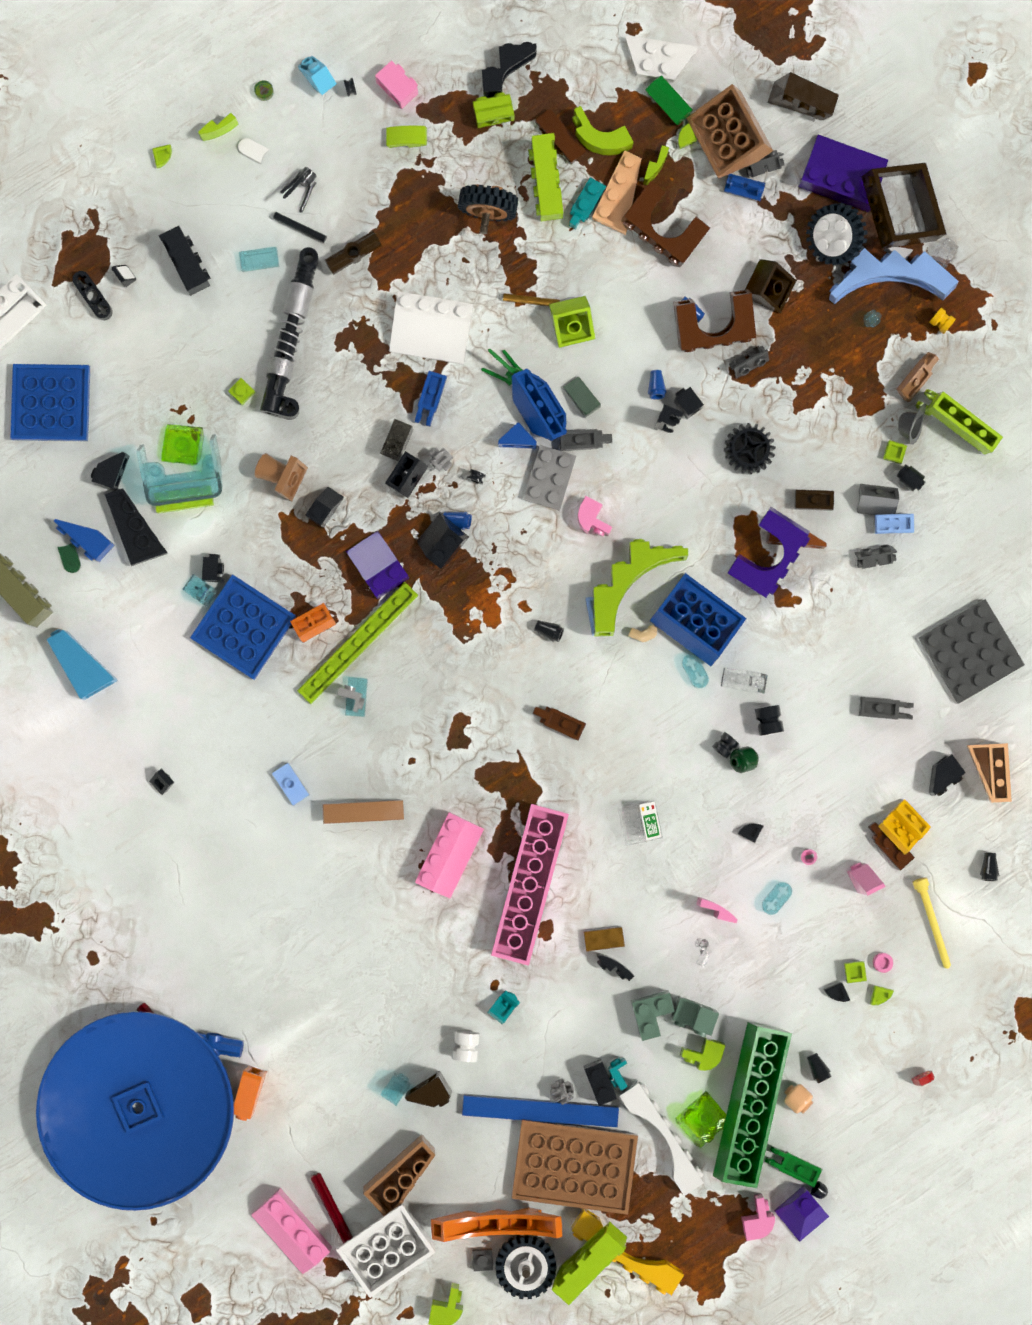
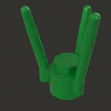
[481,349,523,386]

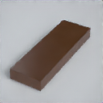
[535,108,586,164]

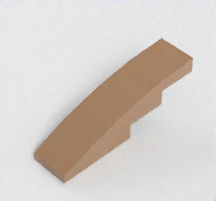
[322,800,404,824]

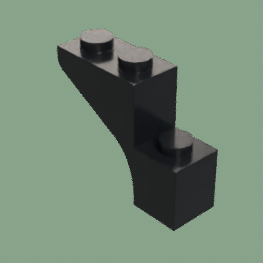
[482,42,537,98]

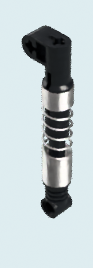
[260,247,318,420]

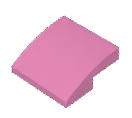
[697,897,737,923]

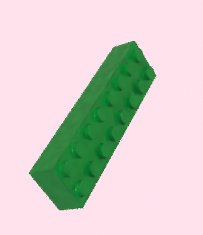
[713,1022,792,1188]

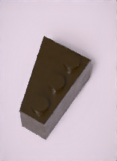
[767,72,839,120]

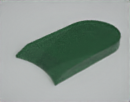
[58,543,81,573]

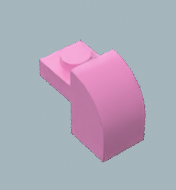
[578,496,612,537]
[742,1194,775,1241]

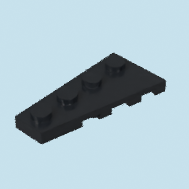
[105,488,168,566]

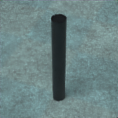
[273,212,327,243]

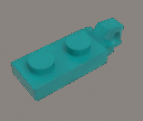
[569,177,606,229]

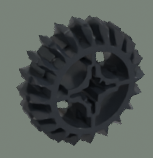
[724,423,776,475]

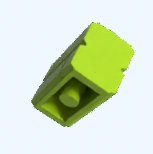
[473,92,514,128]

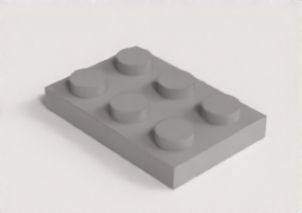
[523,445,576,511]

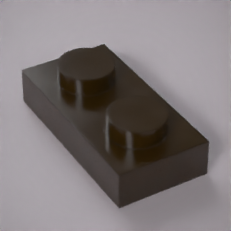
[794,490,834,511]

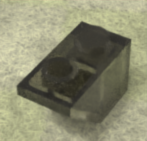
[380,419,413,461]

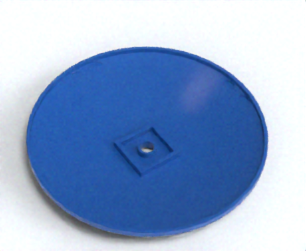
[36,1011,234,1211]

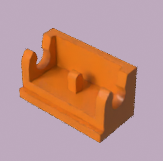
[290,603,336,643]

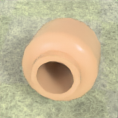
[784,1084,814,1114]

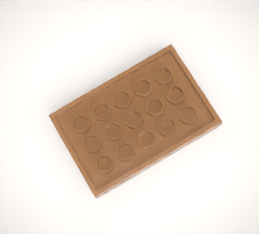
[512,1119,638,1215]

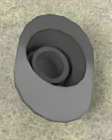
[898,404,926,445]

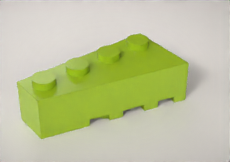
[528,133,564,222]
[551,1221,627,1305]

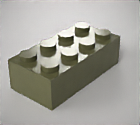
[0,553,53,628]

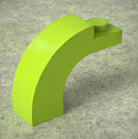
[572,106,633,156]

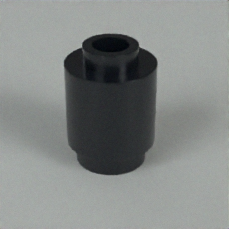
[896,464,925,491]

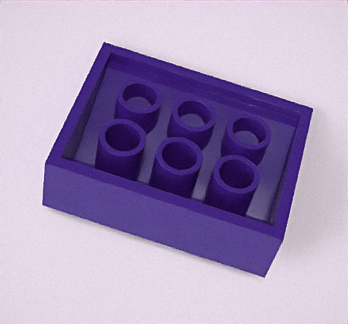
[799,134,888,212]

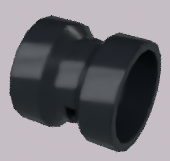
[712,732,739,759]

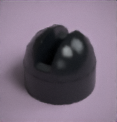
[811,1181,828,1199]

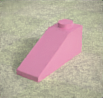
[847,862,885,896]

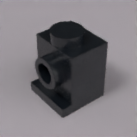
[202,554,224,583]

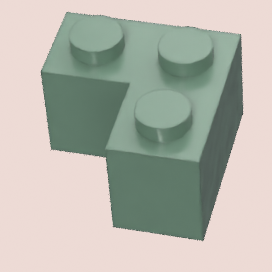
[631,990,675,1041]
[671,996,719,1037]

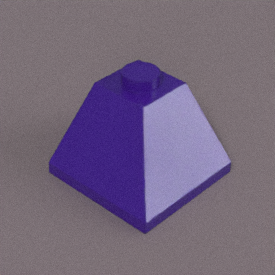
[774,1186,829,1242]

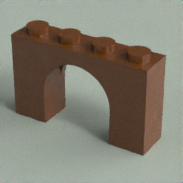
[621,181,710,267]
[673,289,756,352]

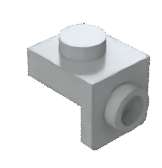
[337,685,365,713]

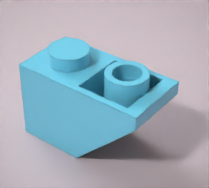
[297,55,337,95]

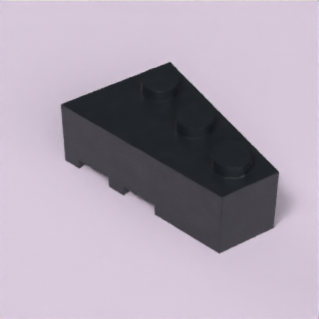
[158,226,211,296]

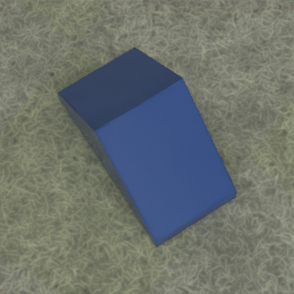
[498,422,537,449]

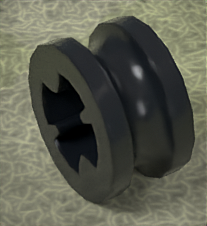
[344,78,357,97]
[467,469,486,485]

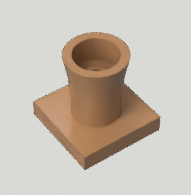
[255,453,308,502]

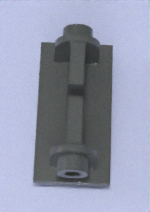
[746,150,785,177]
[729,346,769,378]
[855,545,897,569]

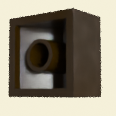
[745,259,797,314]
[405,1071,452,1107]

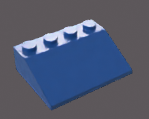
[650,573,747,666]

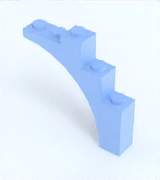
[829,248,959,304]

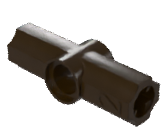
[325,231,382,275]

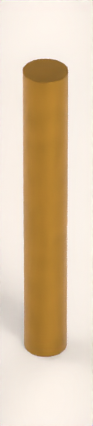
[503,293,560,306]

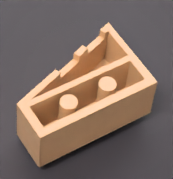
[967,743,1012,803]

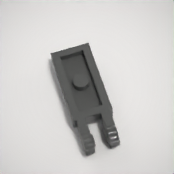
[859,697,914,720]

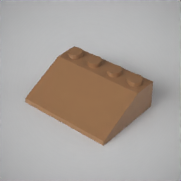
[686,84,774,178]

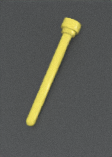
[912,877,951,969]

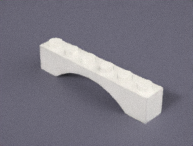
[618,1080,704,1196]

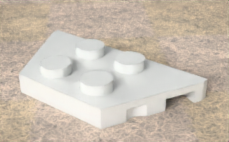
[625,35,697,83]

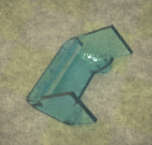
[136,434,223,506]

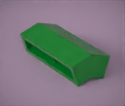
[645,75,693,125]

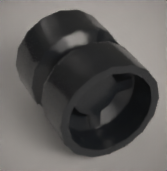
[755,705,784,736]

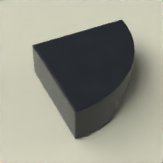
[737,823,764,843]
[824,982,850,1002]

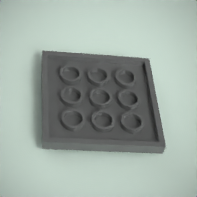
[919,599,1025,704]

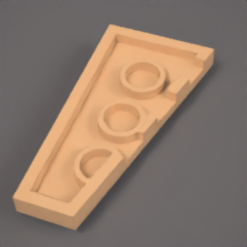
[592,151,642,235]

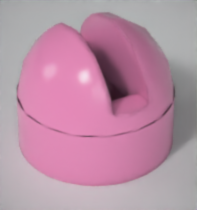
[801,849,817,865]

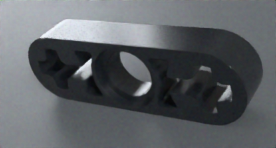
[73,271,113,321]

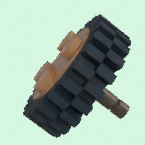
[458,184,518,234]

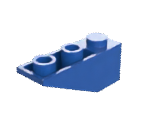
[54,519,115,562]

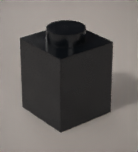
[674,387,704,419]

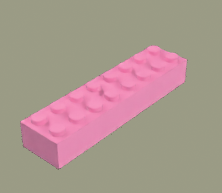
[491,804,569,966]

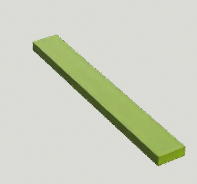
[297,582,419,704]

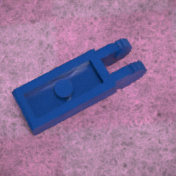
[415,371,447,427]

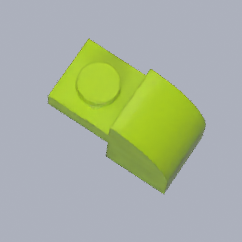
[680,1037,725,1071]
[428,1283,463,1325]

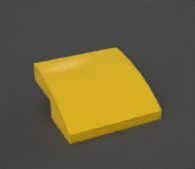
[878,799,931,855]

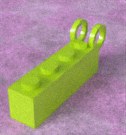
[915,389,1003,455]

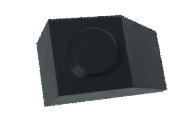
[91,452,130,491]
[305,487,344,528]

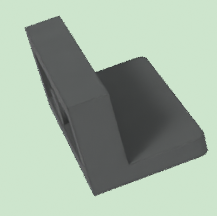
[857,484,899,515]

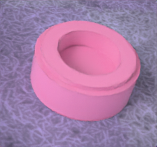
[873,953,893,973]

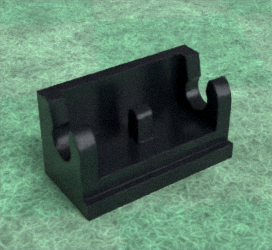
[654,404,684,433]

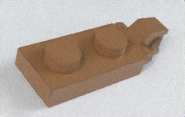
[896,352,939,402]

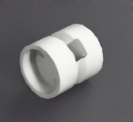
[452,1030,480,1062]

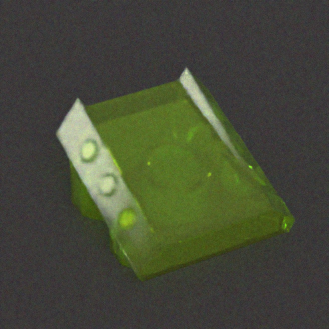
[161,424,204,466]
[675,1091,726,1148]

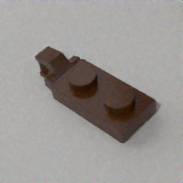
[532,707,586,741]
[868,822,915,871]

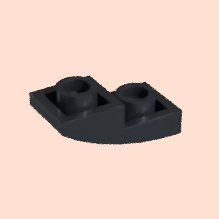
[596,953,634,981]

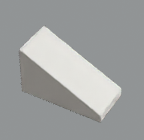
[884,247,913,259]

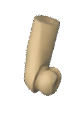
[628,625,657,642]

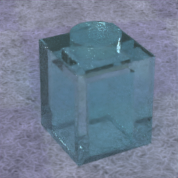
[380,1073,411,1106]

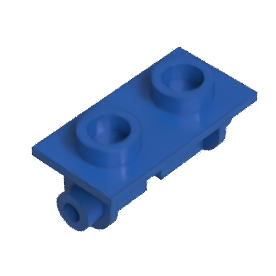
[724,174,765,201]

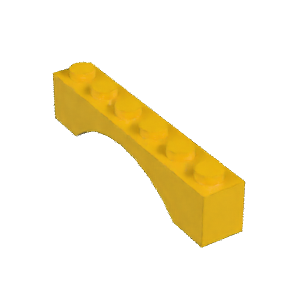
[571,1208,684,1296]

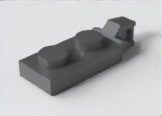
[560,429,612,451]

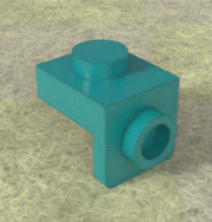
[487,990,520,1024]
[608,1057,628,1091]

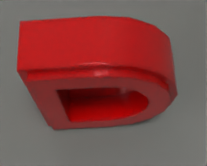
[911,1071,935,1086]

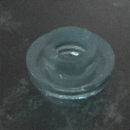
[863,310,882,327]

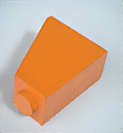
[234,1066,267,1121]

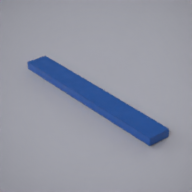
[462,1095,619,1127]

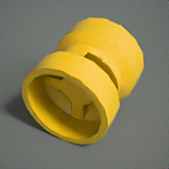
[929,308,956,334]

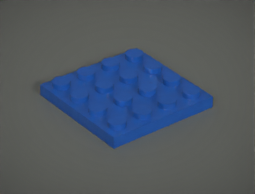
[10,364,90,441]
[190,574,297,680]

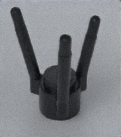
[280,167,317,213]

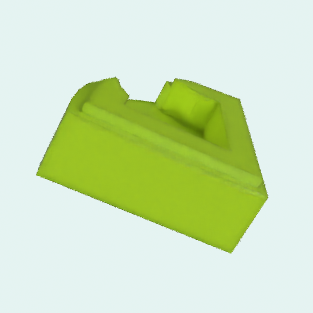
[678,123,697,149]
[152,144,172,169]
[870,985,894,1005]

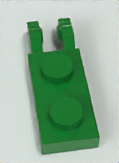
[765,1146,823,1187]

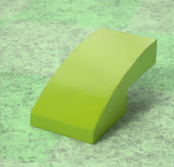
[198,113,239,141]
[386,125,427,148]
[643,145,669,186]

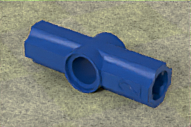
[197,1032,244,1058]

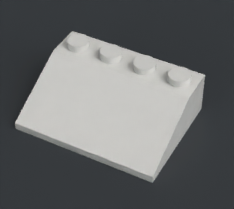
[389,291,474,365]
[336,1204,435,1298]

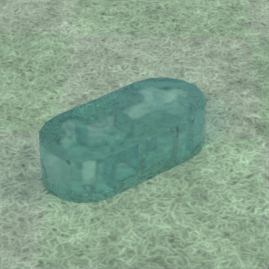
[682,654,709,688]
[762,882,792,915]

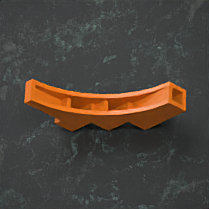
[431,1207,562,1242]

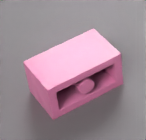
[375,60,418,109]

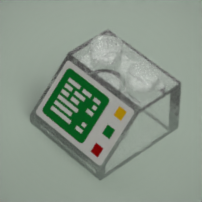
[617,800,663,846]

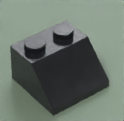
[417,512,469,569]

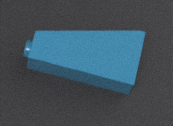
[47,629,118,700]

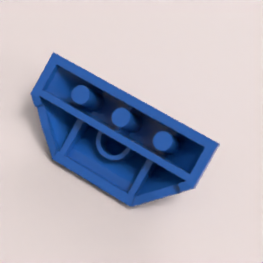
[512,369,567,441]

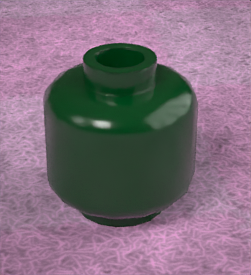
[730,746,759,773]

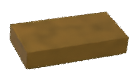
[584,927,625,952]

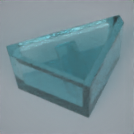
[182,574,218,606]

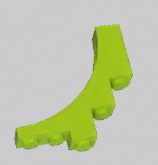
[592,539,688,637]

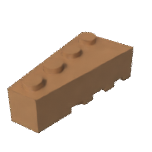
[363,1134,435,1216]

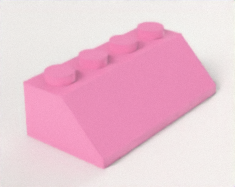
[415,812,484,898]
[251,1188,332,1274]

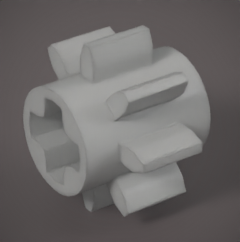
[429,448,453,471]
[550,1078,574,1105]

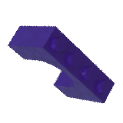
[728,507,810,598]

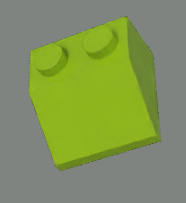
[549,296,595,348]

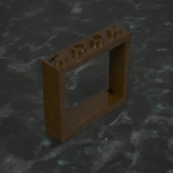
[861,163,947,249]

